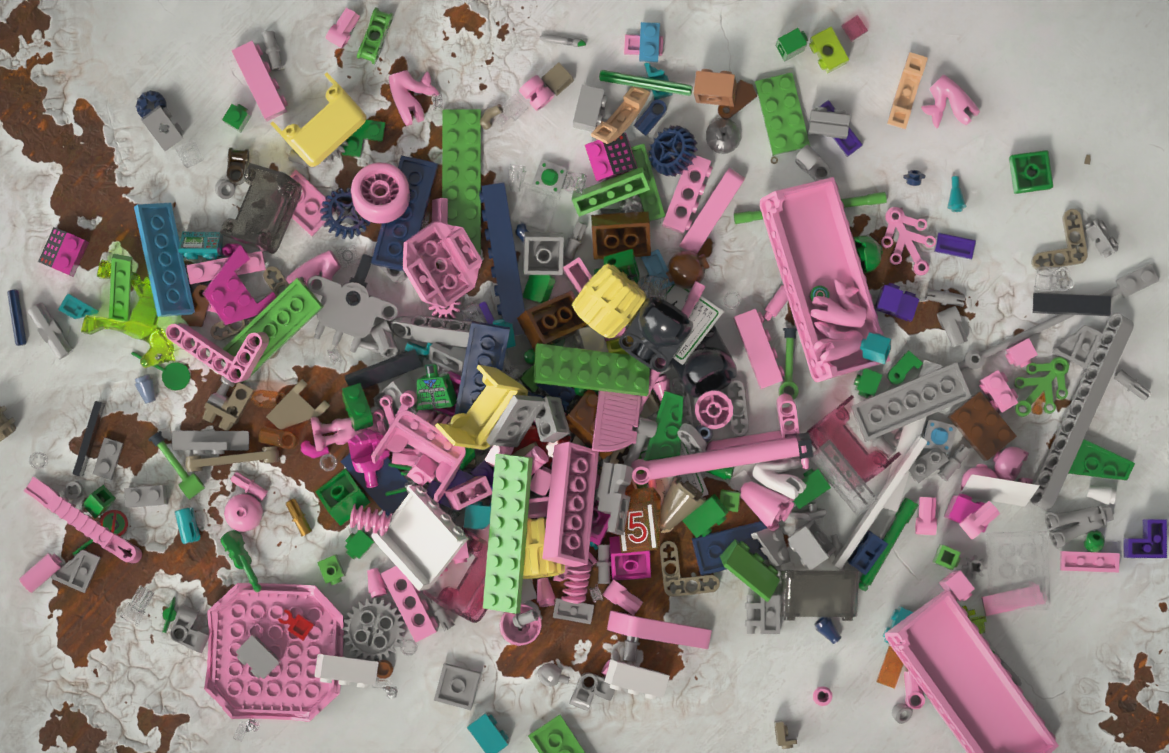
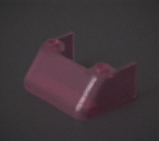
[807,395,901,490]
[422,526,488,623]

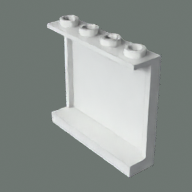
[370,485,468,591]

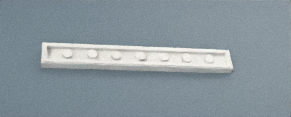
[883,360,943,512]
[832,437,927,569]

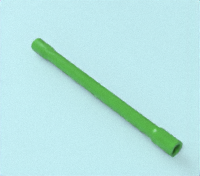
[734,192,887,224]

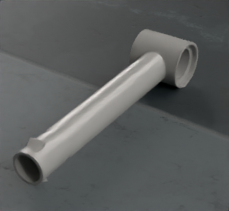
[623,416,657,467]

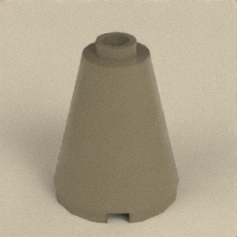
[655,476,706,530]

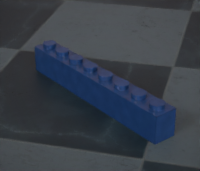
[479,182,525,337]

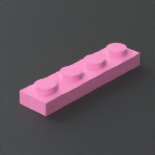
[186,251,266,284]

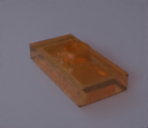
[876,646,903,689]

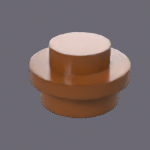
[377,659,393,679]

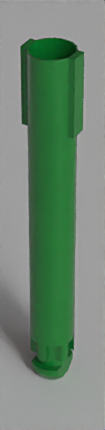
[857,498,919,591]

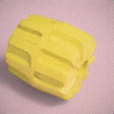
[572,264,647,338]
[523,517,565,579]

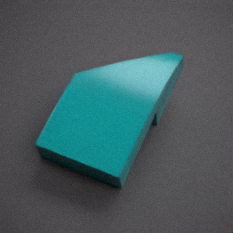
[644,63,673,100]
[58,293,99,319]
[405,341,444,355]

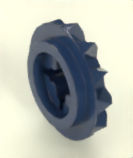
[136,90,167,118]

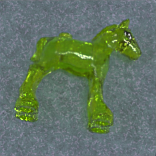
[81,259,175,368]

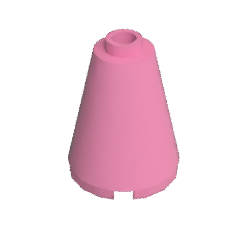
[740,482,794,531]

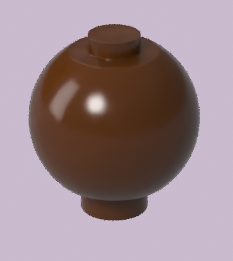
[666,250,710,289]

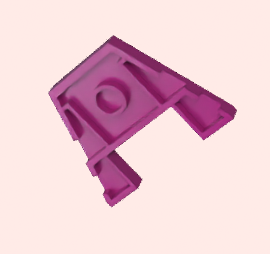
[203,245,276,325]

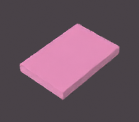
[270,170,335,237]

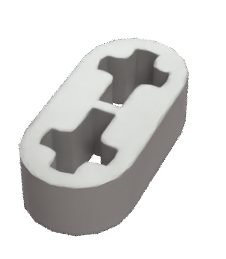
[677,423,707,453]

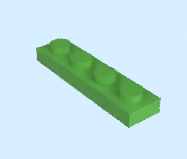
[631,144,665,222]
[109,254,133,323]

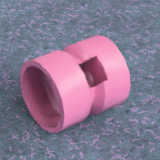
[519,75,555,111]

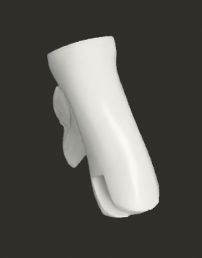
[753,457,806,499]

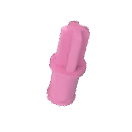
[231,472,268,501]

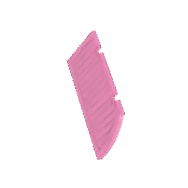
[592,391,642,452]

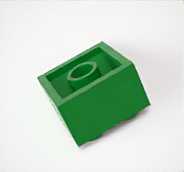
[315,468,371,526]

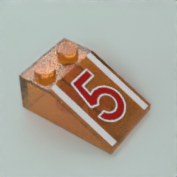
[619,487,661,553]

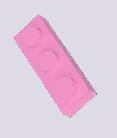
[1060,551,1120,573]

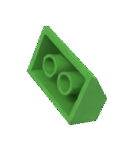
[720,539,780,602]

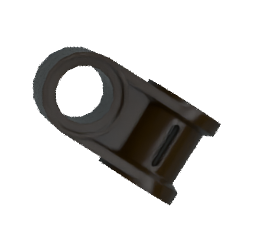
[227,147,249,185]

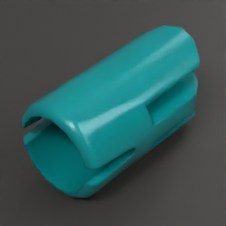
[174,507,201,544]

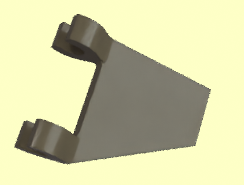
[266,379,330,430]

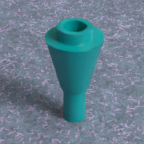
[947,176,967,212]

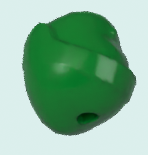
[1084,530,1105,552]

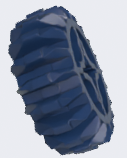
[648,125,698,177]
[320,188,370,239]

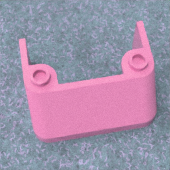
[371,411,466,503]

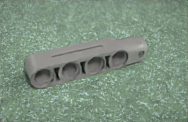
[391,316,471,348]

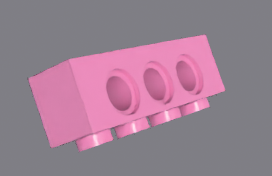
[662,155,713,234]
[381,566,439,642]

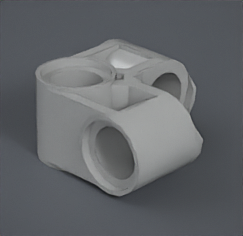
[795,144,831,181]
[170,604,209,653]
[569,672,615,711]

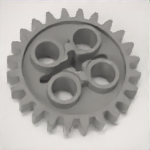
[342,598,405,661]

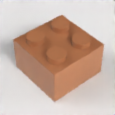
[694,69,737,107]

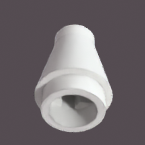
[1087,486,1117,505]

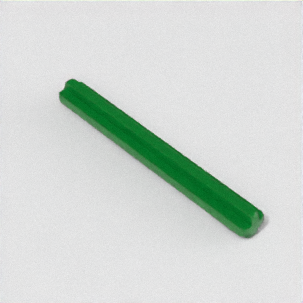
[599,70,693,96]

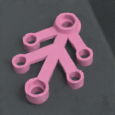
[881,207,936,276]
[372,390,417,450]

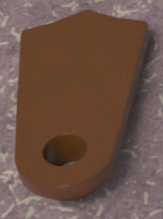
[718,80,757,119]
[181,284,209,327]

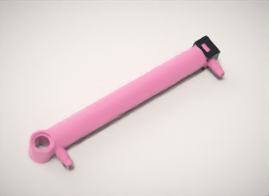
[631,432,813,494]

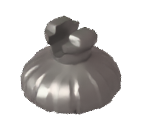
[706,118,741,154]

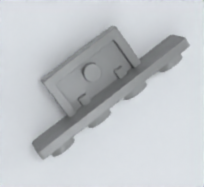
[172,431,249,454]

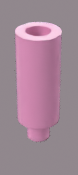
[763,285,788,322]

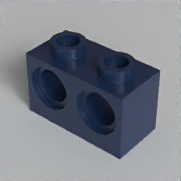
[847,529,888,575]

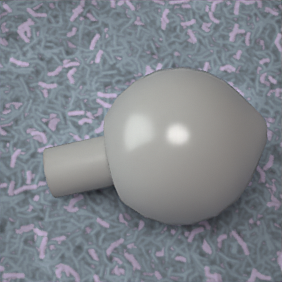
[537,663,570,687]

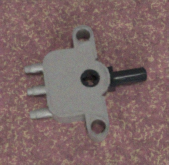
[307,254,398,353]

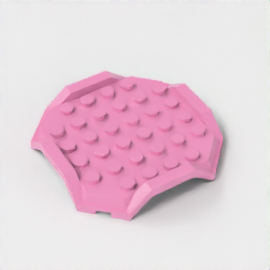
[204,583,344,722]

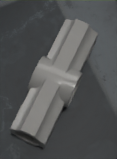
[27,303,73,360]

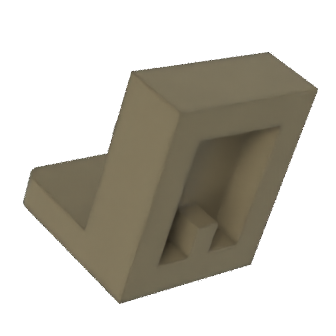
[774,720,797,749]

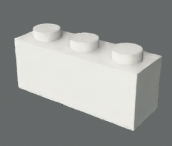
[314,654,378,688]
[605,659,670,700]

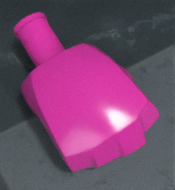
[348,429,390,488]

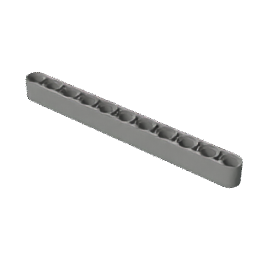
[1030,313,1134,510]

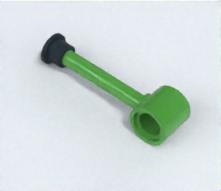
[778,328,799,400]
[148,431,205,500]

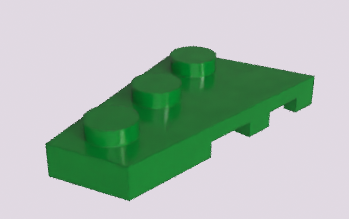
[1068,439,1135,481]

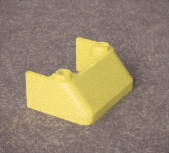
[270,72,366,167]
[435,365,528,450]

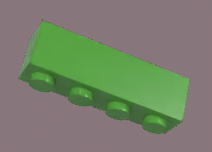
[572,166,651,217]

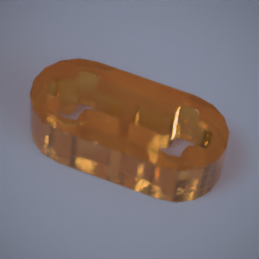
[252,390,286,409]

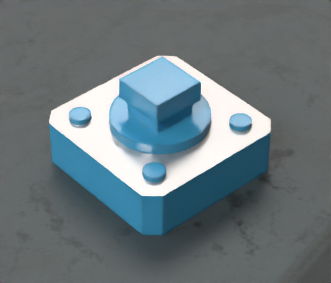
[923,420,956,453]

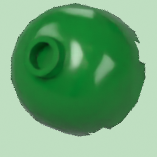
[853,235,883,274]

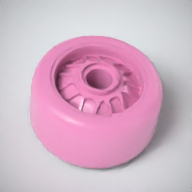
[351,162,410,223]

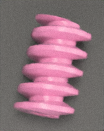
[350,504,392,536]
[561,564,591,604]

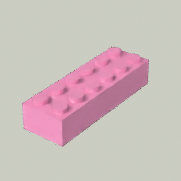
[542,442,599,567]

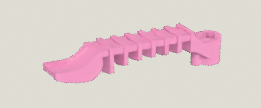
[23,476,142,563]

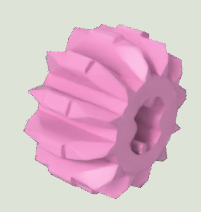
[428,301,461,319]

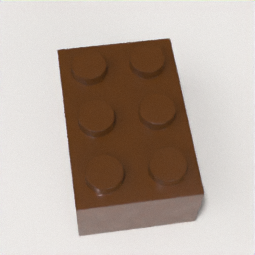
[591,211,651,260]
[517,290,588,352]
[565,389,614,460]
[948,392,1017,461]

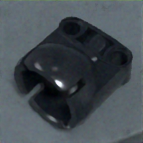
[619,296,693,372]
[671,325,737,398]

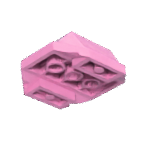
[403,222,482,308]

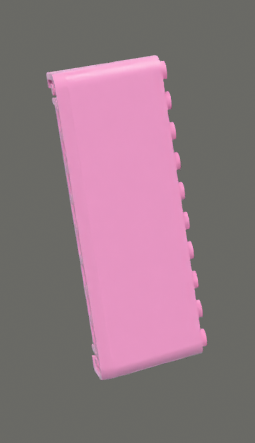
[760,177,890,382]
[885,590,1059,753]

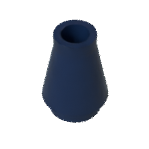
[814,615,842,644]

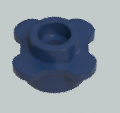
[903,170,926,186]

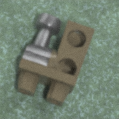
[203,376,256,431]

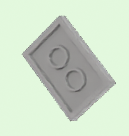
[486,395,545,447]

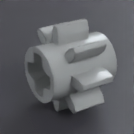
[619,195,642,213]
[962,555,987,579]

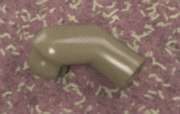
[480,104,503,130]

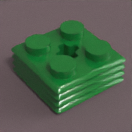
[1009,150,1053,194]

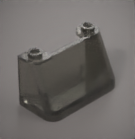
[220,163,302,254]
[779,570,859,621]

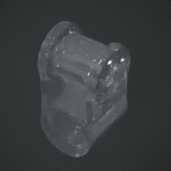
[1034,266,1073,292]

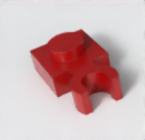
[278,609,315,641]

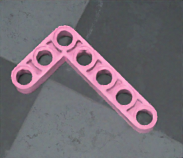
[166,323,269,383]
[705,394,799,451]
[607,611,712,649]

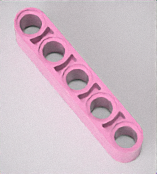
[679,168,745,254]

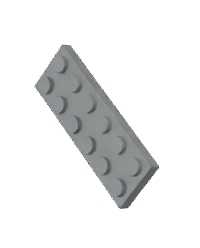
[850,362,972,442]

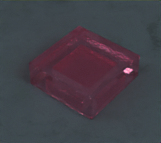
[841,15,868,42]

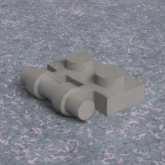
[745,595,780,634]

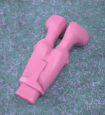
[311,417,379,451]

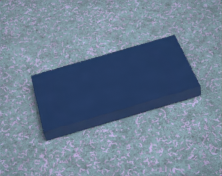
[340,453,409,516]
[691,521,768,576]

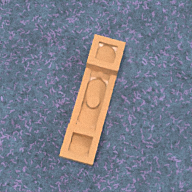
[887,52,928,129]
[591,86,650,144]

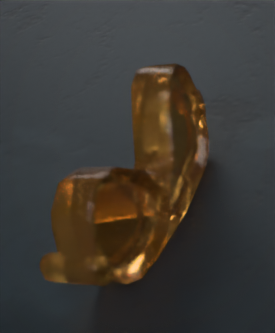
[1031,393,1045,415]

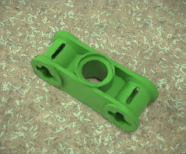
[357,7,394,65]

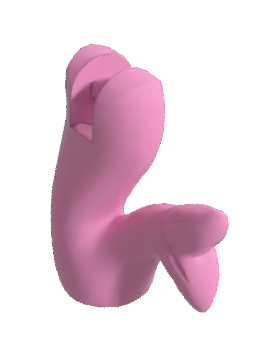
[389,70,439,126]
[921,74,980,128]
[286,250,341,287]
[811,280,866,328]
[814,322,863,361]

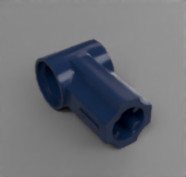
[633,99,667,136]

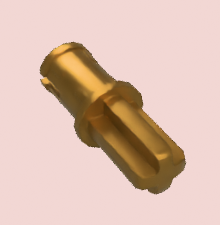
[286,498,312,537]

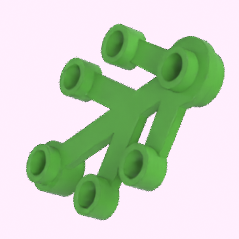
[1014,357,1069,417]

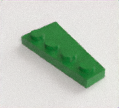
[644,391,683,461]

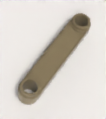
[185,446,279,472]

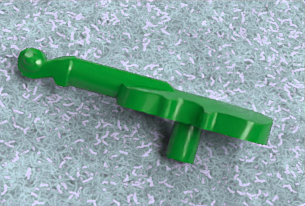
[220,530,262,592]

